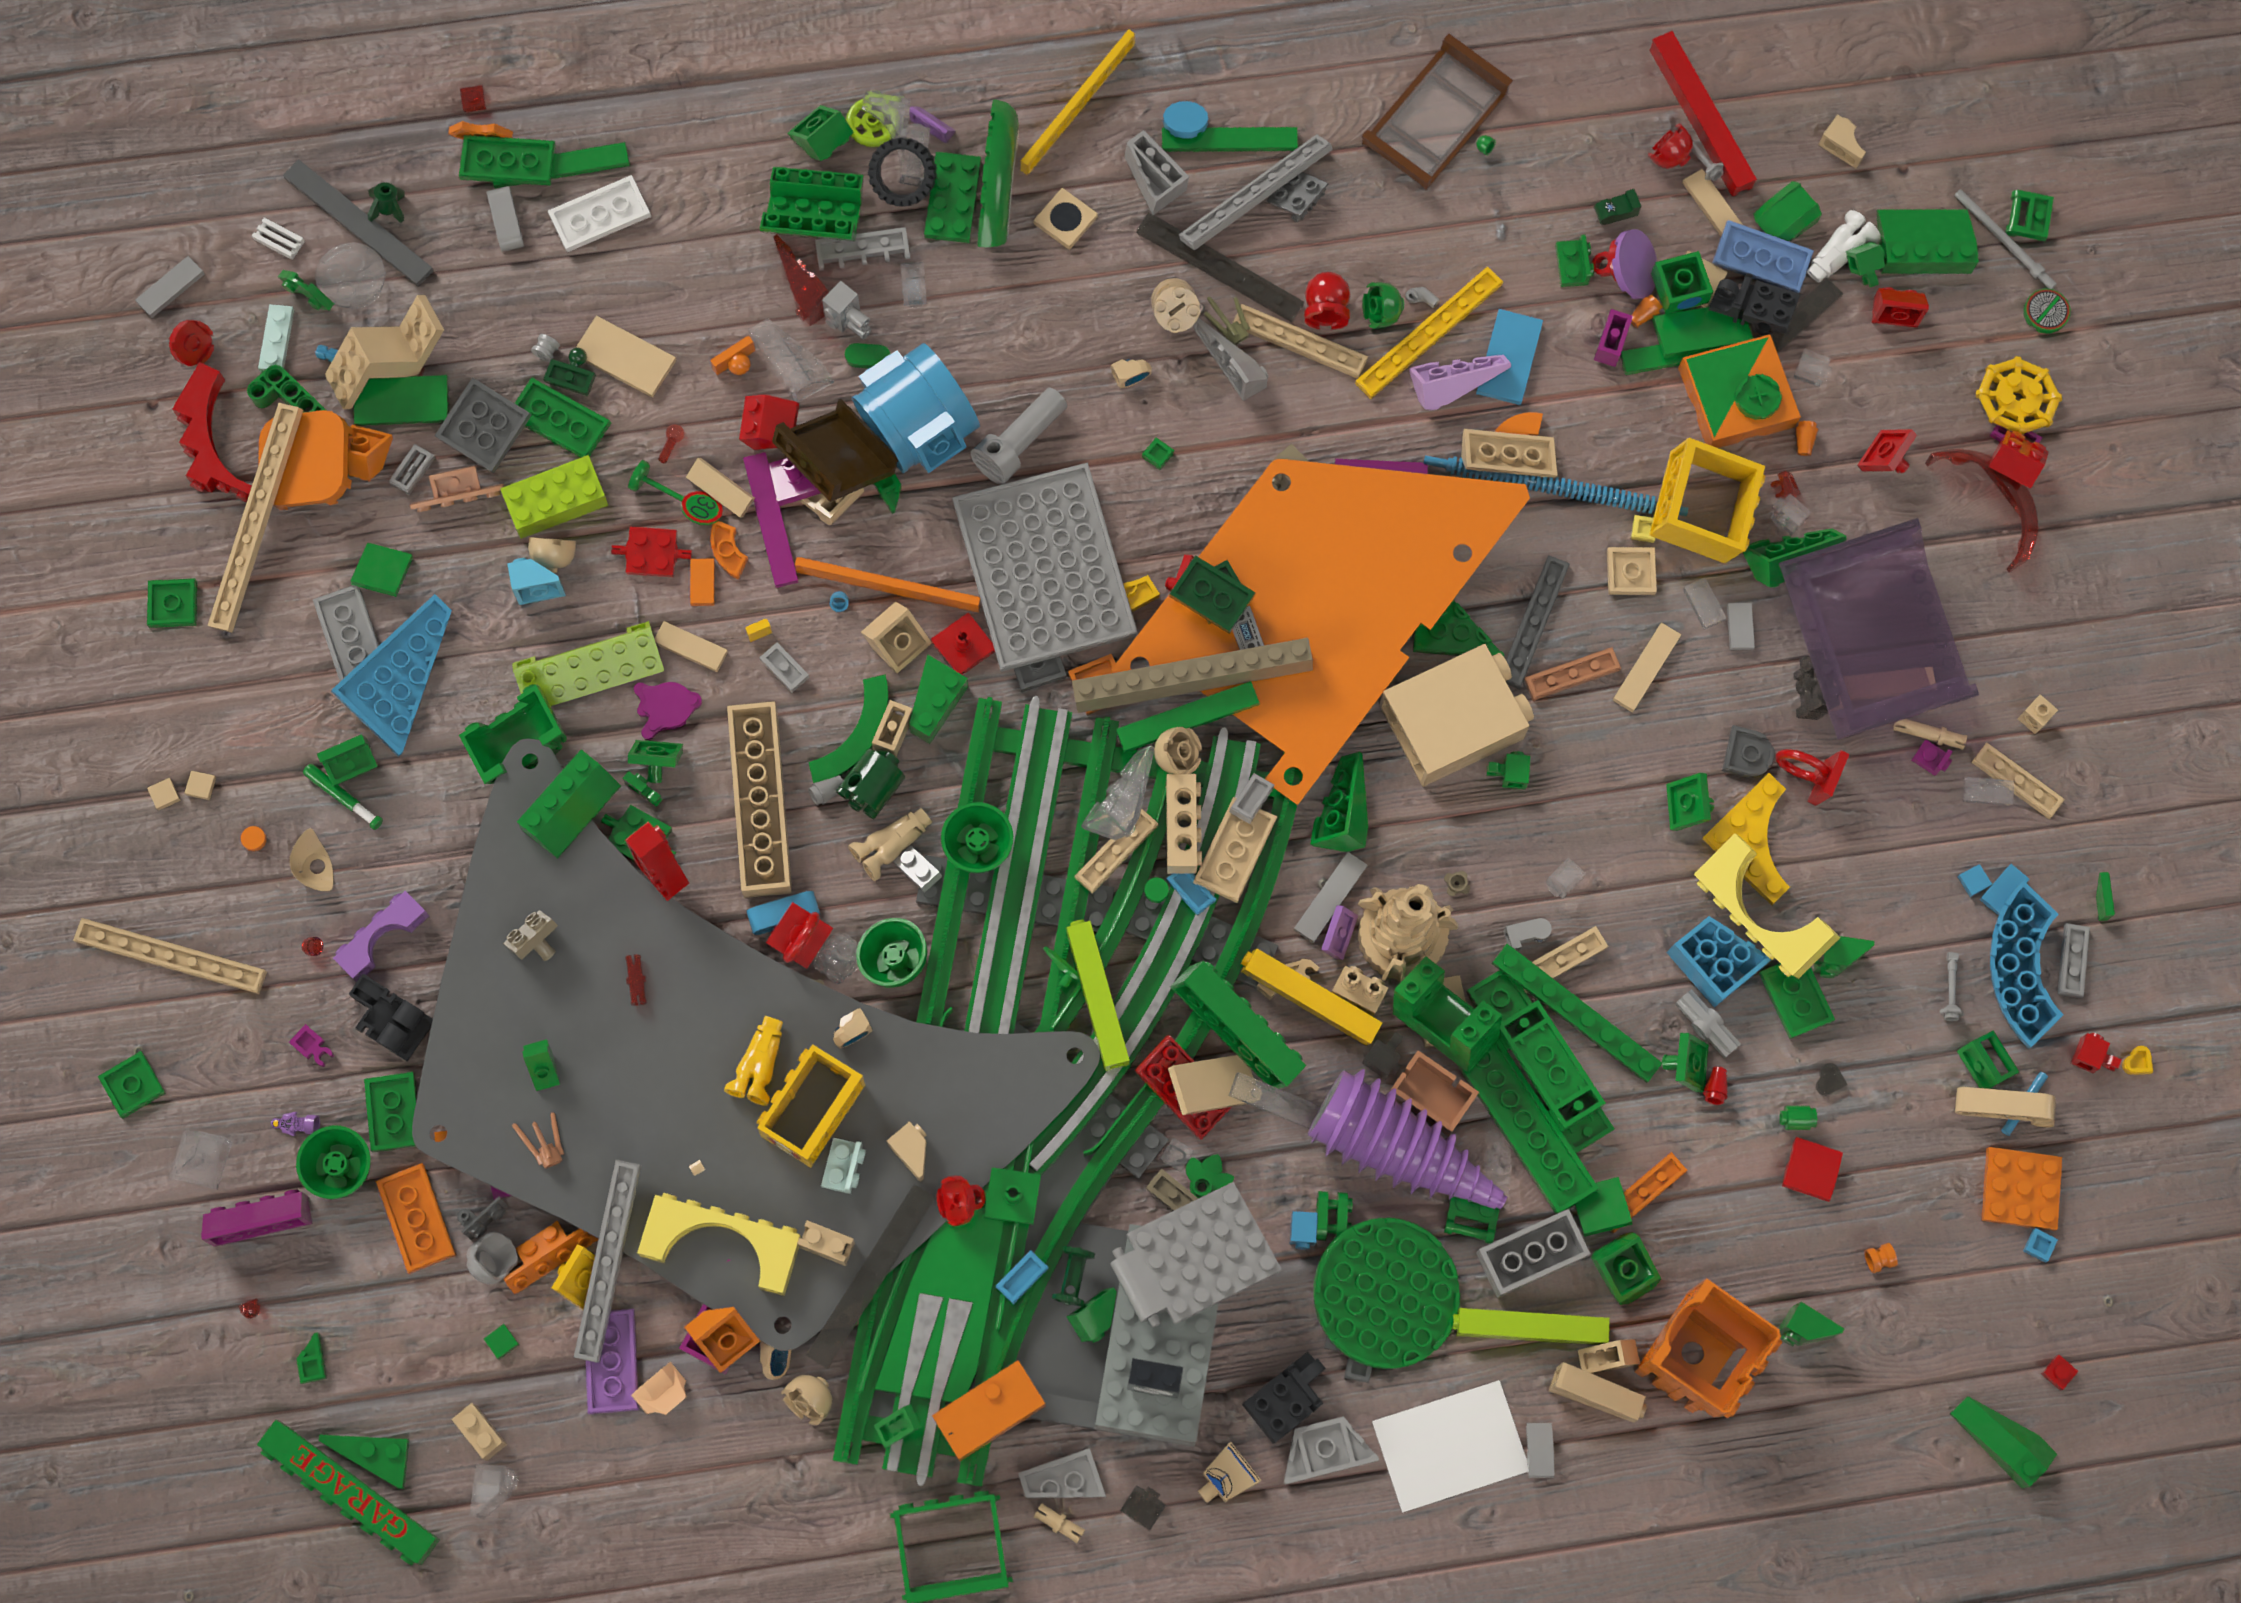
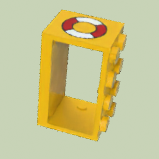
[757,1044,865,1168]

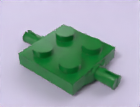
[601,805,676,863]

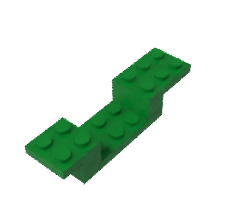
[1466,970,1615,1154]

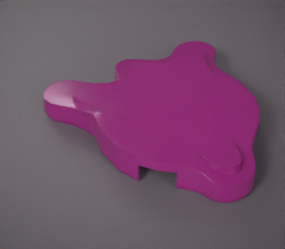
[634,682,702,740]

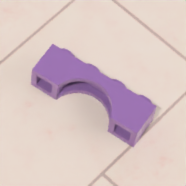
[333,891,429,982]

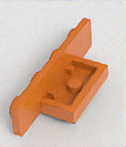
[504,1221,599,1294]

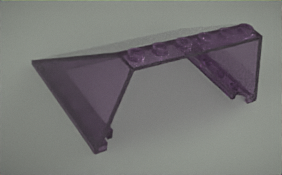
[1779,518,1979,740]

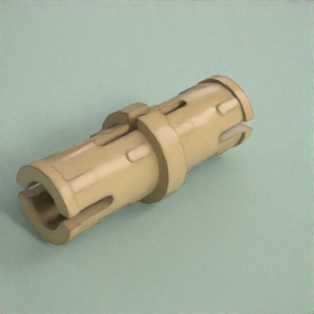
[1034,1503,1085,1544]

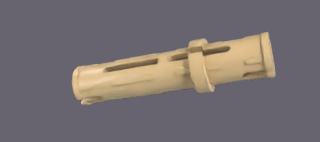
[1893,716,1967,750]

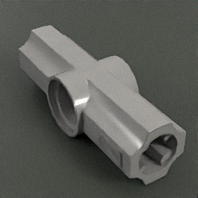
[1675,989,1741,1059]

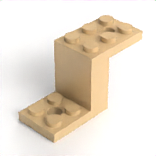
[325,295,444,409]

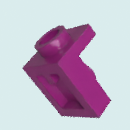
[1911,739,1953,776]

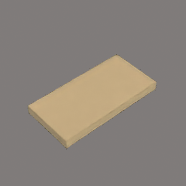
[576,316,676,398]
[1193,797,1277,903]
[1168,1055,1260,1115]

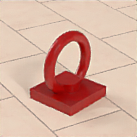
[1775,749,1850,806]
[766,902,833,969]

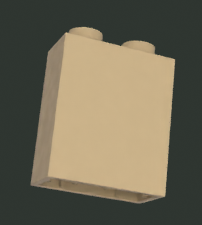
[1379,644,1534,787]

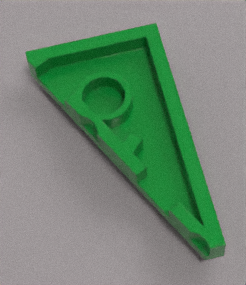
[319,1435,409,1489]

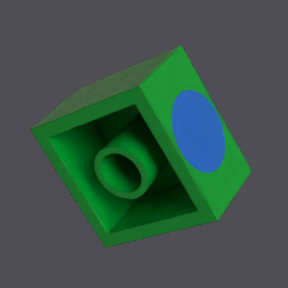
[1651,251,1713,314]

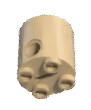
[1151,278,1200,333]

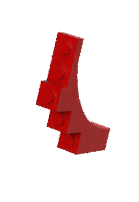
[172,362,252,503]

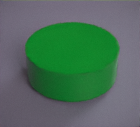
[1144,877,1169,903]

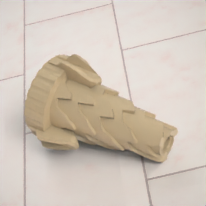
[1358,884,1458,983]

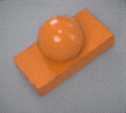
[710,336,755,376]

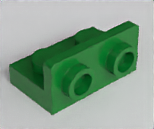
[1555,235,1594,287]

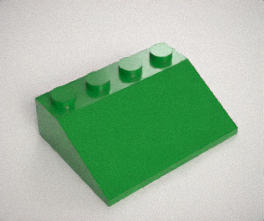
[1876,209,1978,274]

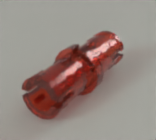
[625,954,647,1006]

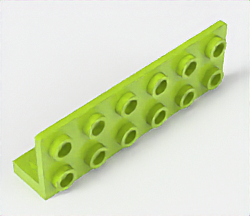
[512,621,664,706]

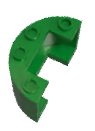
[459,684,567,784]

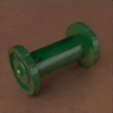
[1051,1246,1095,1307]

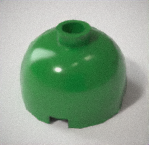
[1362,282,1405,329]

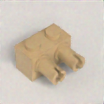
[1332,966,1388,1017]

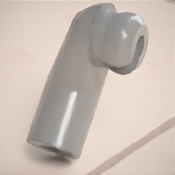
[1405,287,1440,308]

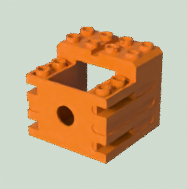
[1634,1278,1783,1419]

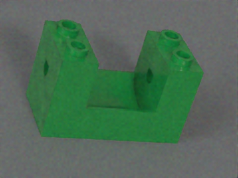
[1393,956,1502,1073]

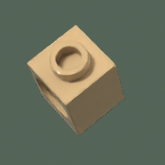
[2018,695,2058,734]

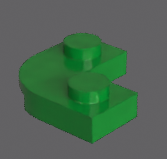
[278,270,334,311]

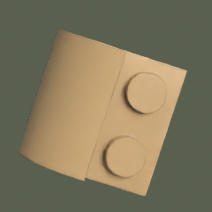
[801,488,864,525]

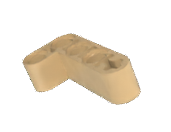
[1955,1087,2056,1128]

